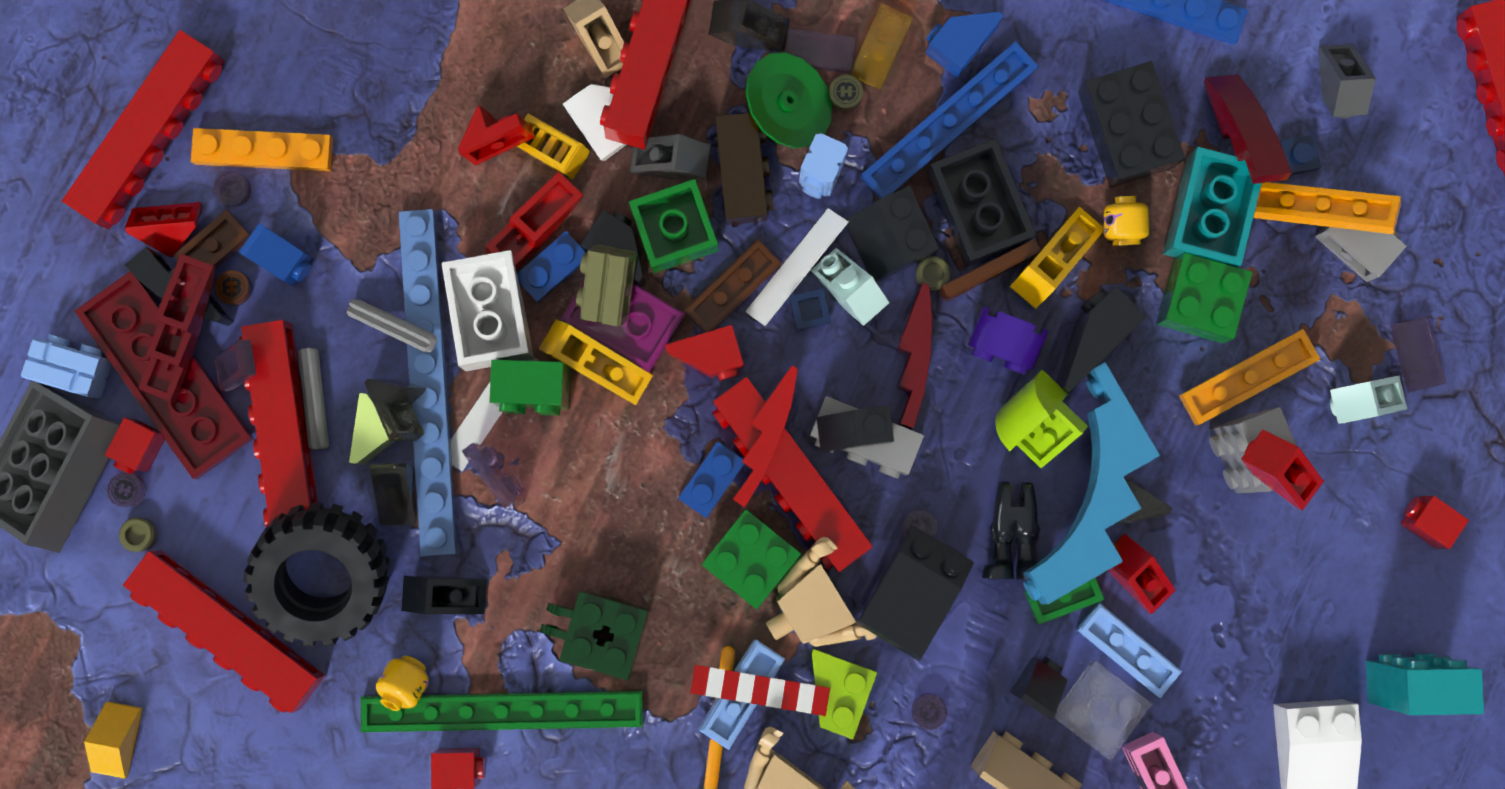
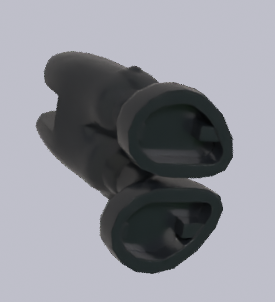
[982,481,1041,580]

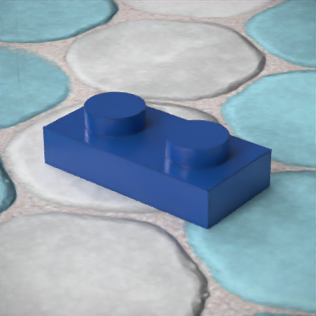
[517,231,585,303]
[678,441,744,519]

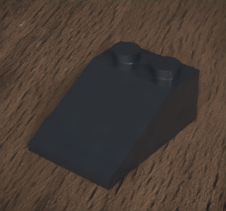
[1056,286,1146,393]
[857,525,974,661]

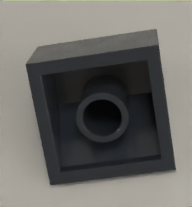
[846,186,939,282]

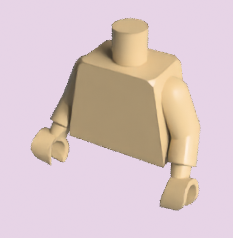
[766,536,877,647]
[744,727,855,789]

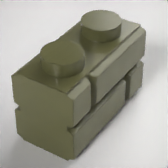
[576,245,637,326]

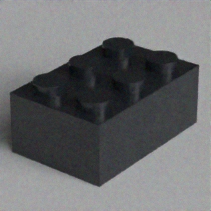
[1078,61,1185,188]
[927,139,1036,268]

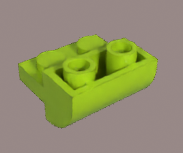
[995,370,1088,468]

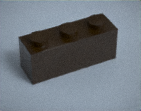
[715,113,773,225]

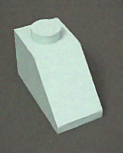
[1330,376,1407,424]

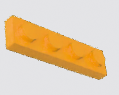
[190,128,333,171]
[1253,182,1401,234]
[1178,329,1321,426]

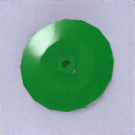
[746,52,832,149]

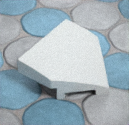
[563,84,626,161]

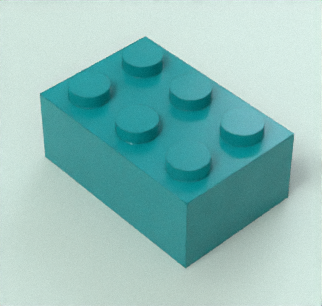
[1163,147,1262,268]
[1366,653,1484,715]

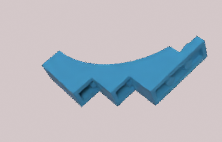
[1023,362,1160,604]

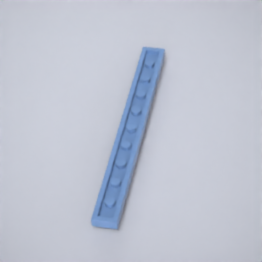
[399,209,458,557]

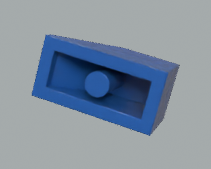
[925,12,1004,78]
[239,223,313,286]

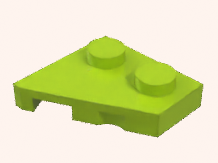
[811,648,877,739]

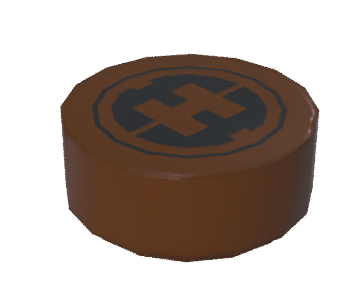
[214,270,253,306]

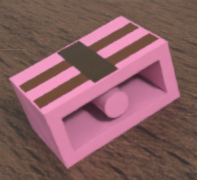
[1121,732,1188,789]

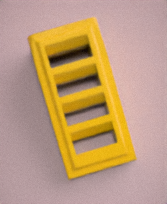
[516,113,590,180]

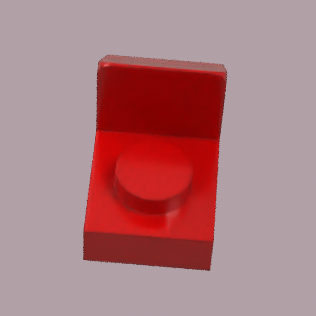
[458,105,535,166]

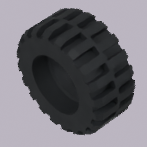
[244,502,391,647]

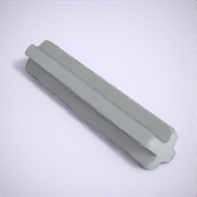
[347,299,437,352]
[298,347,329,450]

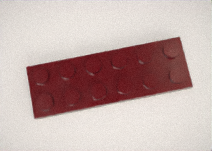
[74,271,254,480]

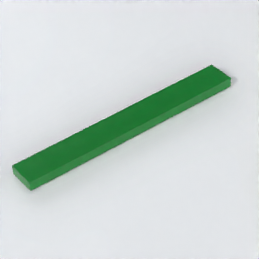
[360,690,643,732]

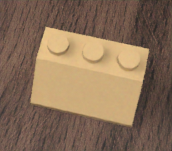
[970,731,1083,789]

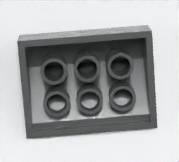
[0,380,120,553]

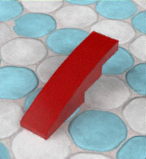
[733,365,798,508]

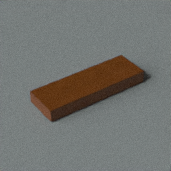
[684,239,782,333]
[938,239,1041,302]

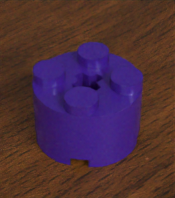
[967,306,1049,375]

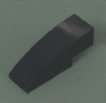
[125,247,234,326]

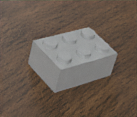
[1209,407,1297,494]

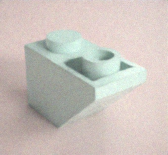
[811,248,889,326]

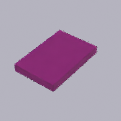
[561,282,685,373]

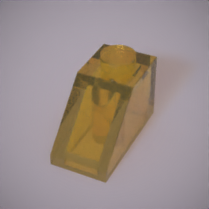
[850,3,913,90]

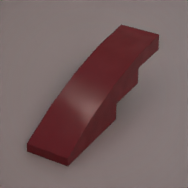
[1204,74,1292,184]
[138,254,216,402]
[896,283,932,430]

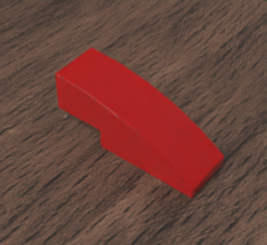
[485,172,583,272]

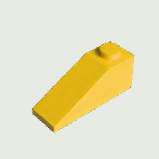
[1010,206,1103,309]
[539,319,653,405]

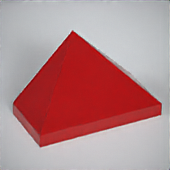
[125,202,203,258]

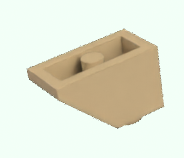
[563,0,624,78]

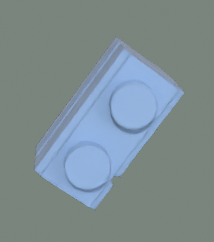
[799,133,848,199]
[21,334,112,399]

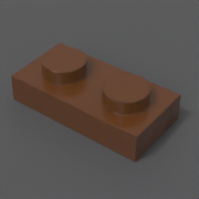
[174,209,251,270]

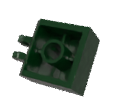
[540,590,650,681]

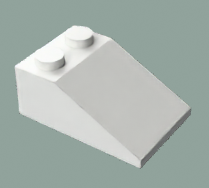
[442,250,534,371]
[1273,699,1362,789]

